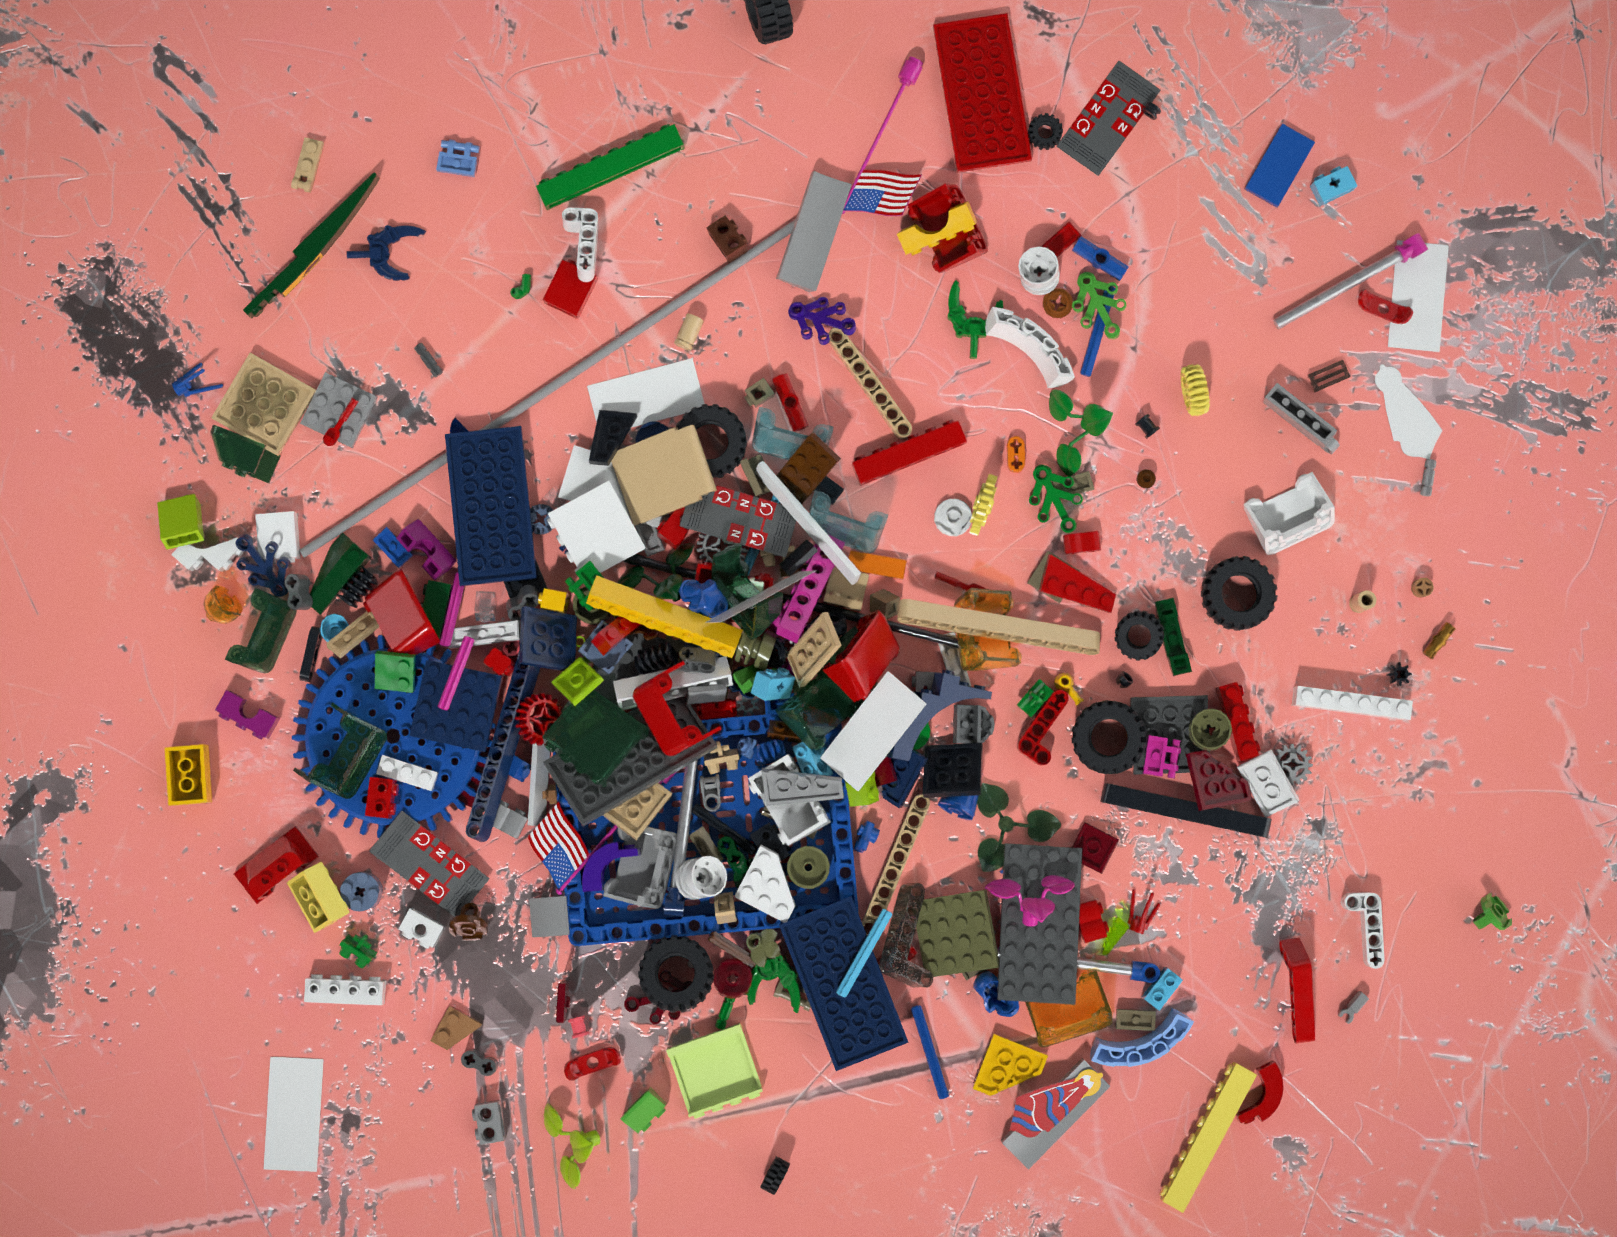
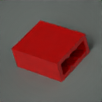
[542,259,598,319]

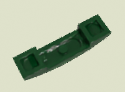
[1154,598,1192,676]

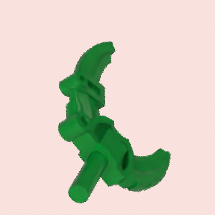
[947,280,1003,359]
[747,955,800,1013]

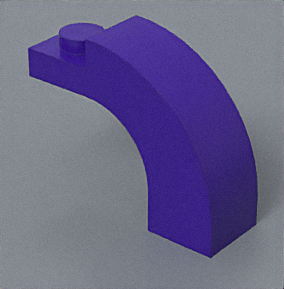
[582,842,641,892]

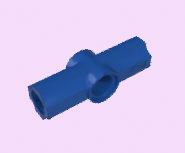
[1072,236,1129,281]

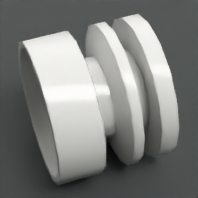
[1018,247,1060,295]
[675,856,727,900]

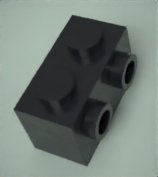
[750,823,791,861]

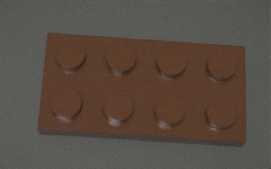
[776,432,841,504]

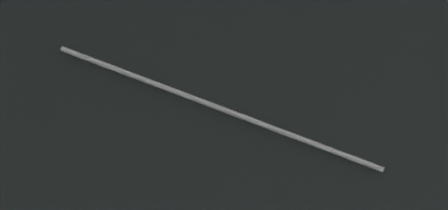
[299,219,796,558]

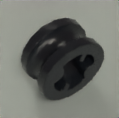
[1142,102,1161,120]

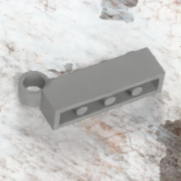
[1263,383,1340,455]

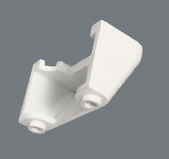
[1243,472,1335,555]
[748,754,831,846]

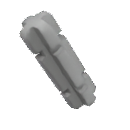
[1420,459,1437,497]

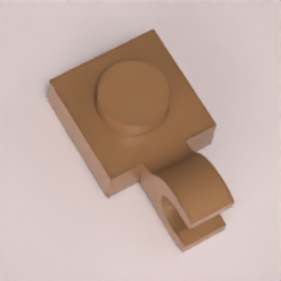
[542,784,557,804]

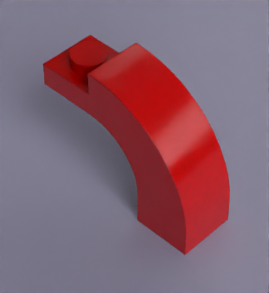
[1235,1060,1284,1124]

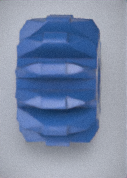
[753,739,786,766]

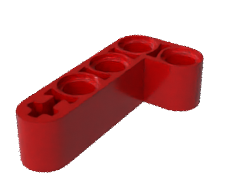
[1017,690,1069,766]

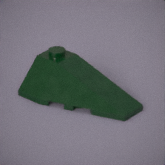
[310,533,372,615]

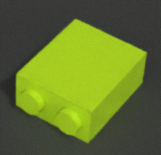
[157,493,204,550]

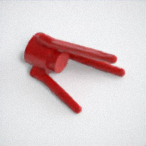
[1127,889,1160,934]

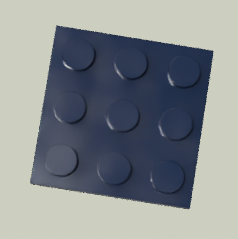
[519,606,577,671]

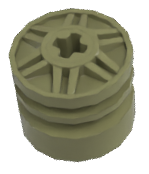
[735,623,778,671]
[1188,709,1232,751]

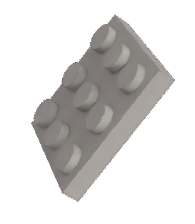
[300,372,378,448]

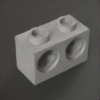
[472,1100,506,1145]

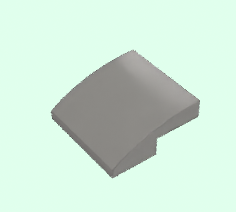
[529,896,570,937]

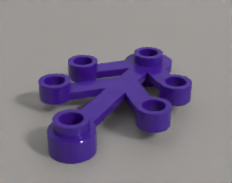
[788,297,857,345]

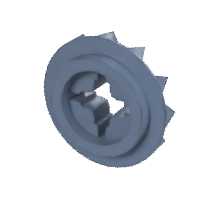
[530,504,553,535]

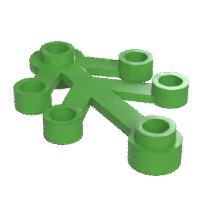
[1072,272,1127,340]

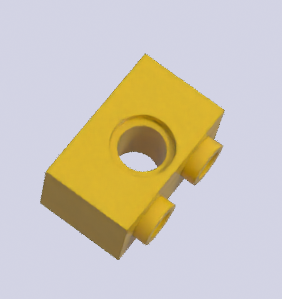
[538,588,570,614]

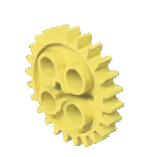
[969,474,998,536]

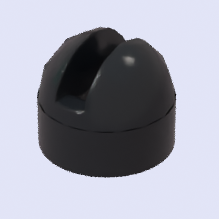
[1116,671,1133,688]

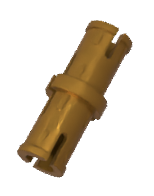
[1422,622,1456,660]

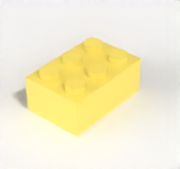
[287,862,350,933]

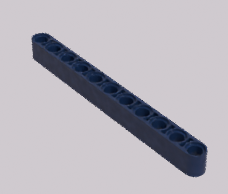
[466,651,541,842]

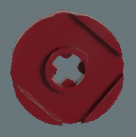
[713,959,752,999]

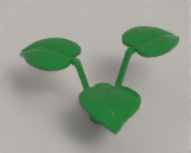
[1049,389,1113,476]

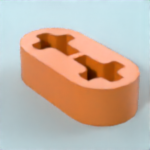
[1007,436,1025,473]

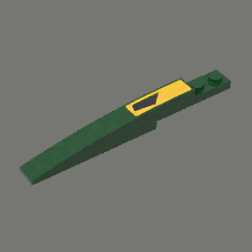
[243,172,380,319]

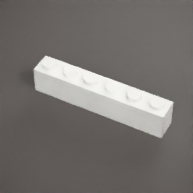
[613,656,733,711]
[1291,686,1413,721]

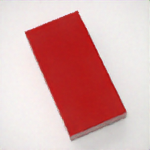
[1041,222,1082,258]

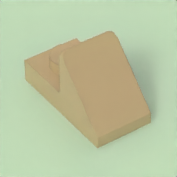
[714,892,737,924]

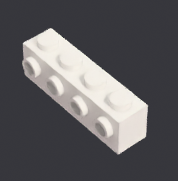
[304,974,386,1005]

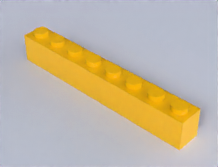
[586,575,743,658]

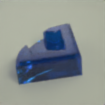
[450,418,469,433]

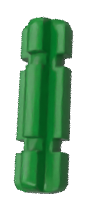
[715,997,736,1030]

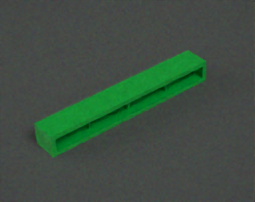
[536,124,685,210]

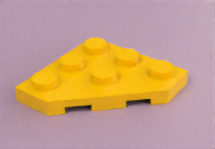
[972,1033,1048,1096]

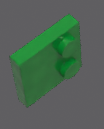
[375,650,415,693]

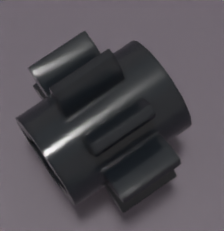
[1386,662,1412,686]

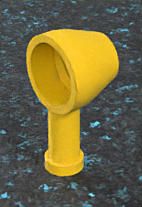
[1054,673,1084,706]

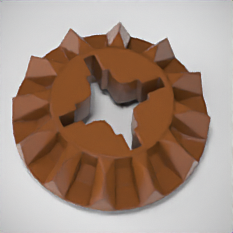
[1043,288,1073,319]

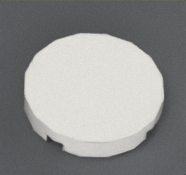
[934,499,972,537]

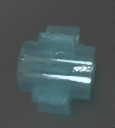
[736,696,759,716]

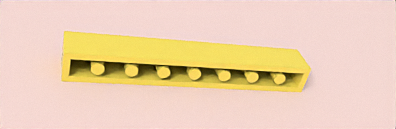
[1160,1062,1257,1213]

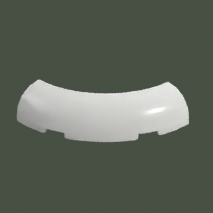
[985,307,1075,388]

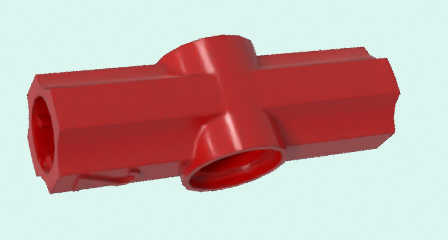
[772,373,809,432]

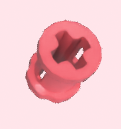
[568,1015,589,1039]

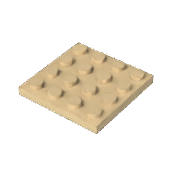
[211,353,316,457]

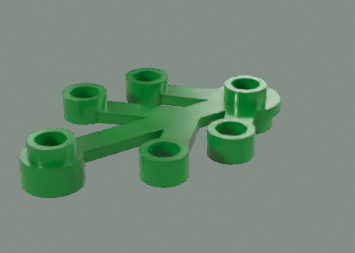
[1029,465,1084,533]

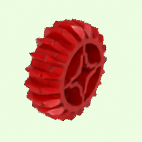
[514,693,566,745]

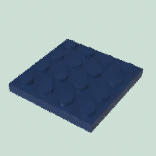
[409,660,503,752]

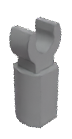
[1338,991,1369,1024]

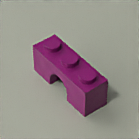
[396,519,457,581]
[215,690,280,740]

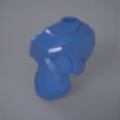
[679,579,728,618]
[973,971,1019,1017]

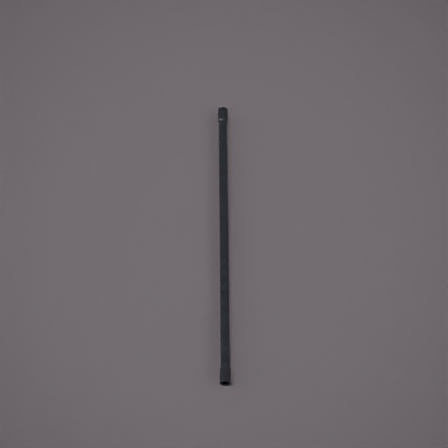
[624,554,979,654]

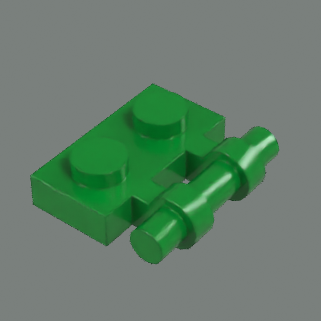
[565,561,604,611]

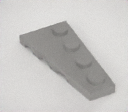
[761,768,844,806]

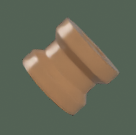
[1411,578,1434,598]

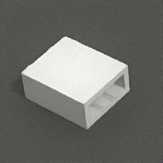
[255,511,301,564]

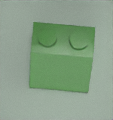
[620,1087,667,1133]

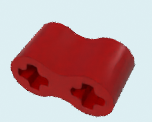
[1063,531,1101,555]

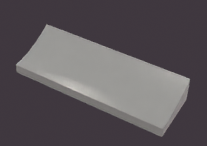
[776,171,852,292]
[1001,1058,1110,1170]

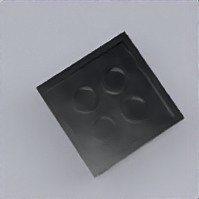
[922,743,983,798]

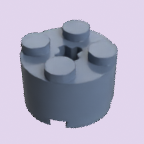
[340,872,383,911]

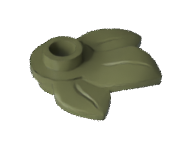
[746,929,781,967]

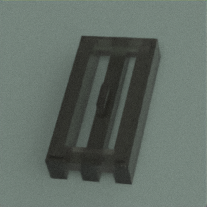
[1307,360,1351,393]

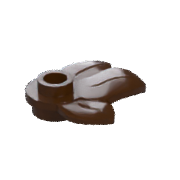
[629,625,659,640]

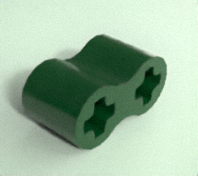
[717,837,749,874]

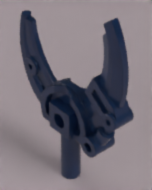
[347,225,426,281]

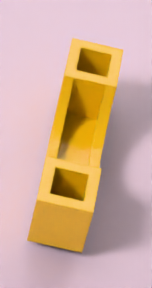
[897,201,977,256]

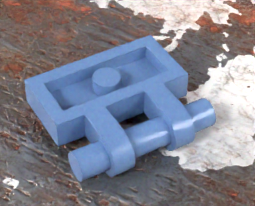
[436,139,480,178]

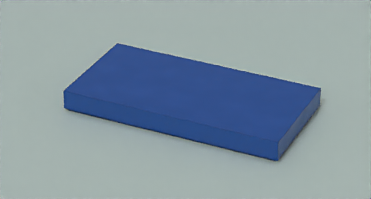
[1245,123,1315,208]

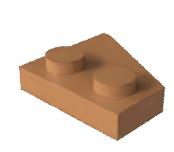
[430,1006,483,1050]

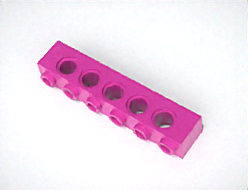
[775,535,845,643]

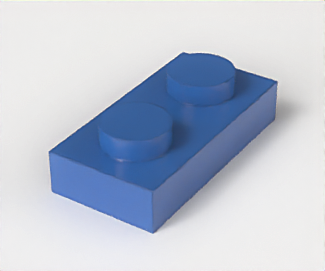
[373,527,413,568]

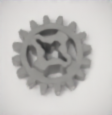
[1275,744,1313,786]

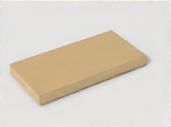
[787,612,841,687]

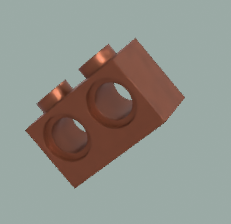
[706,215,748,263]

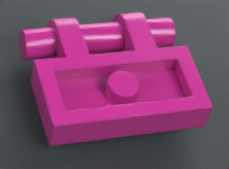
[1142,735,1181,779]

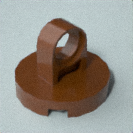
[449,903,488,941]

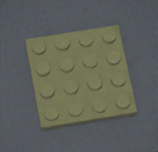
[912,889,999,978]

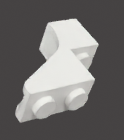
[171,538,246,572]

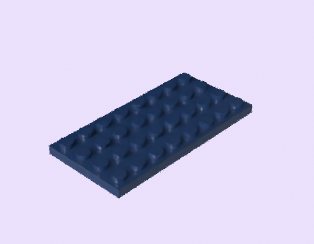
[445,426,537,587]
[779,896,909,1071]

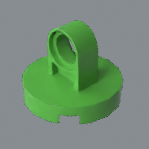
[1473,893,1512,930]

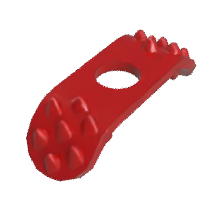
[1358,289,1413,324]
[564,1047,621,1081]

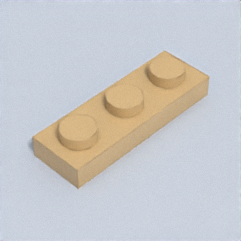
[326,611,379,659]

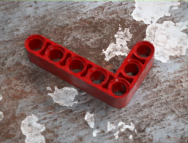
[1279,938,1315,1044]

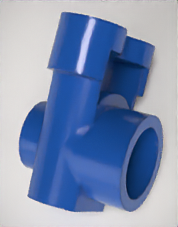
[853,821,880,853]

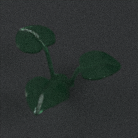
[977,783,1061,872]

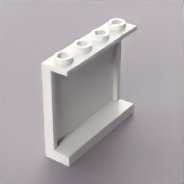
[547,481,646,579]

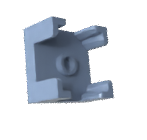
[578,620,633,675]

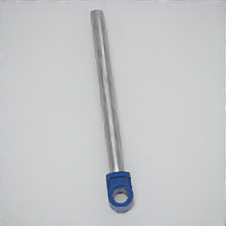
[997,947,1160,983]

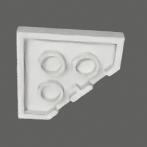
[734,845,795,922]

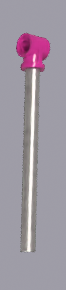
[1273,233,1428,330]

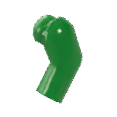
[510,274,531,299]

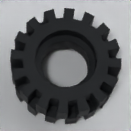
[1028,113,1063,150]
[760,1156,790,1195]

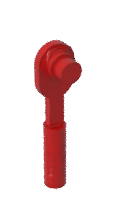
[323,398,359,446]
[934,571,986,599]

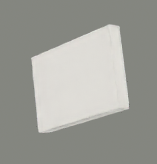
[1237,750,1299,818]

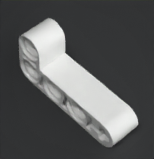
[562,207,599,282]
[1340,892,1385,969]

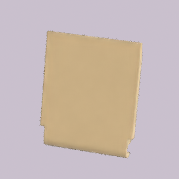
[611,425,717,526]

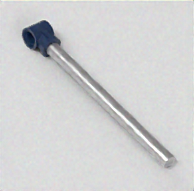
[664,760,697,917]

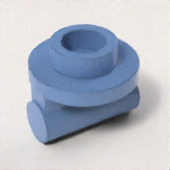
[737,736,759,759]

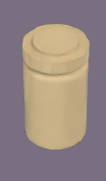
[674,313,704,351]
[1349,590,1377,613]

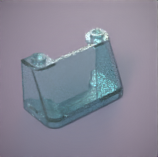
[752,407,834,460]
[809,490,888,553]

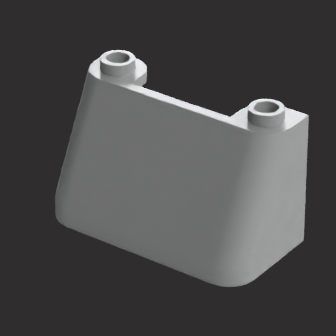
[603,827,677,909]

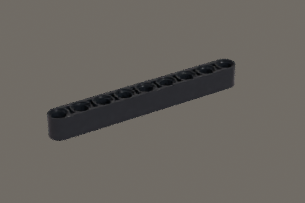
[1100,783,1272,838]

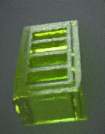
[1100,916,1130,956]

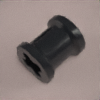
[1135,414,1160,439]

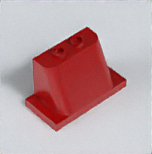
[233,826,320,904]

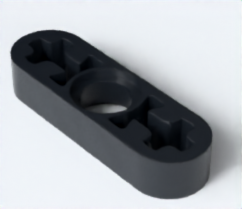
[299,626,322,682]

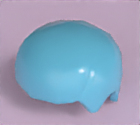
[320,614,349,642]

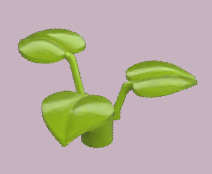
[544,1103,600,1189]

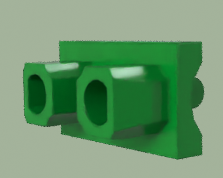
[1017,679,1054,717]
[339,934,378,969]

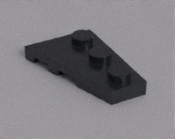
[589,410,638,466]

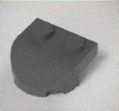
[953,705,995,744]

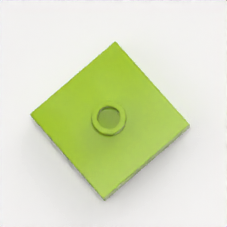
[551,657,604,706]

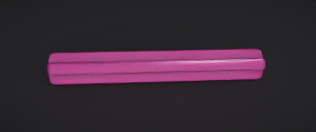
[439,572,464,647]
[438,636,474,710]

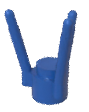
[172,363,223,397]

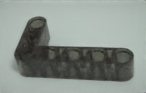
[879,883,933,988]

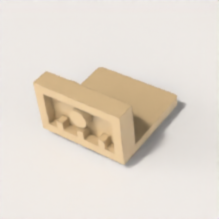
[823,566,869,612]

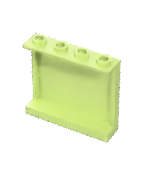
[666,1023,763,1119]

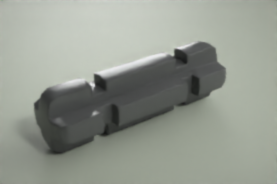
[414,343,443,378]

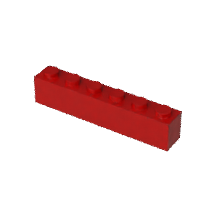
[852,419,967,486]

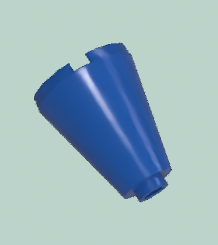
[938,773,983,820]

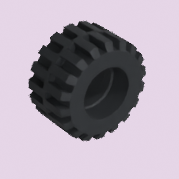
[1114,610,1165,661]

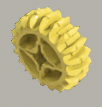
[1180,364,1210,416]

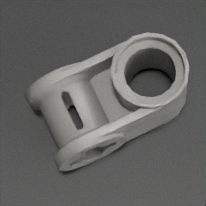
[700,774,721,812]

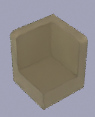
[870,589,900,620]

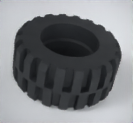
[744,0,793,45]
[676,404,747,478]
[1201,556,1278,631]
[1071,700,1147,774]
[638,935,714,1013]

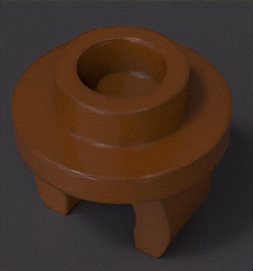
[1136,469,1156,489]

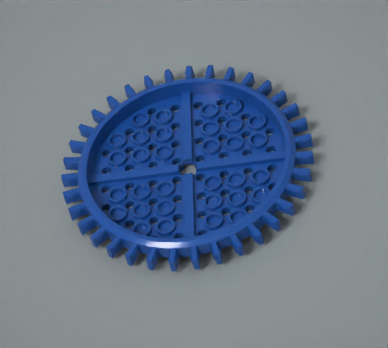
[292,635,497,838]

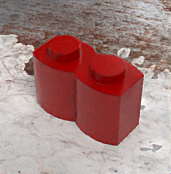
[1079,899,1109,943]

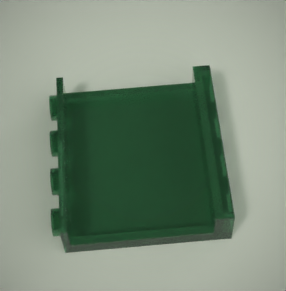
[542,690,649,787]

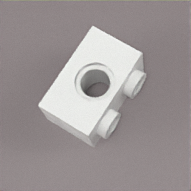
[399,908,446,949]

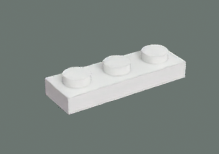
[376,755,438,791]

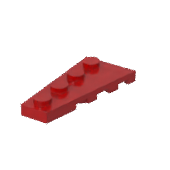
[1039,554,1117,613]

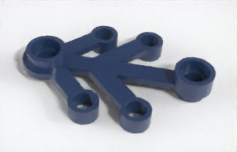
[235,534,290,597]

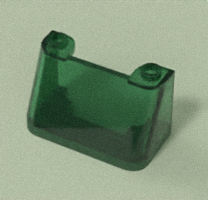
[225,588,297,674]
[776,672,865,750]

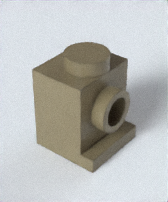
[744,378,775,408]

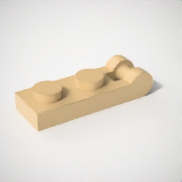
[291,137,324,193]

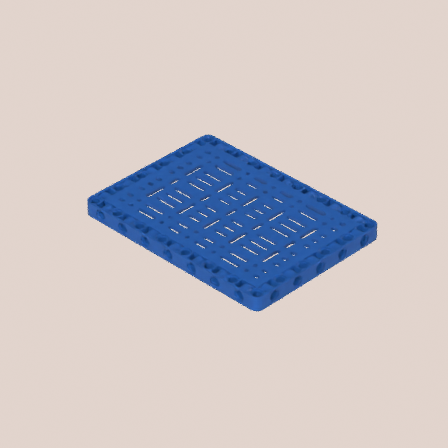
[552,709,859,946]

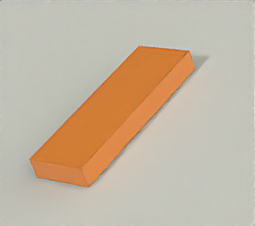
[849,550,907,580]

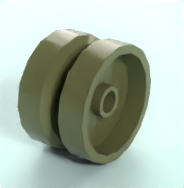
[787,846,830,889]

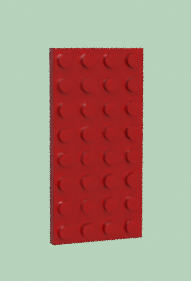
[933,13,1032,173]

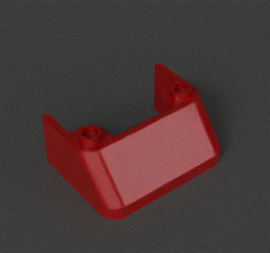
[632,661,722,756]

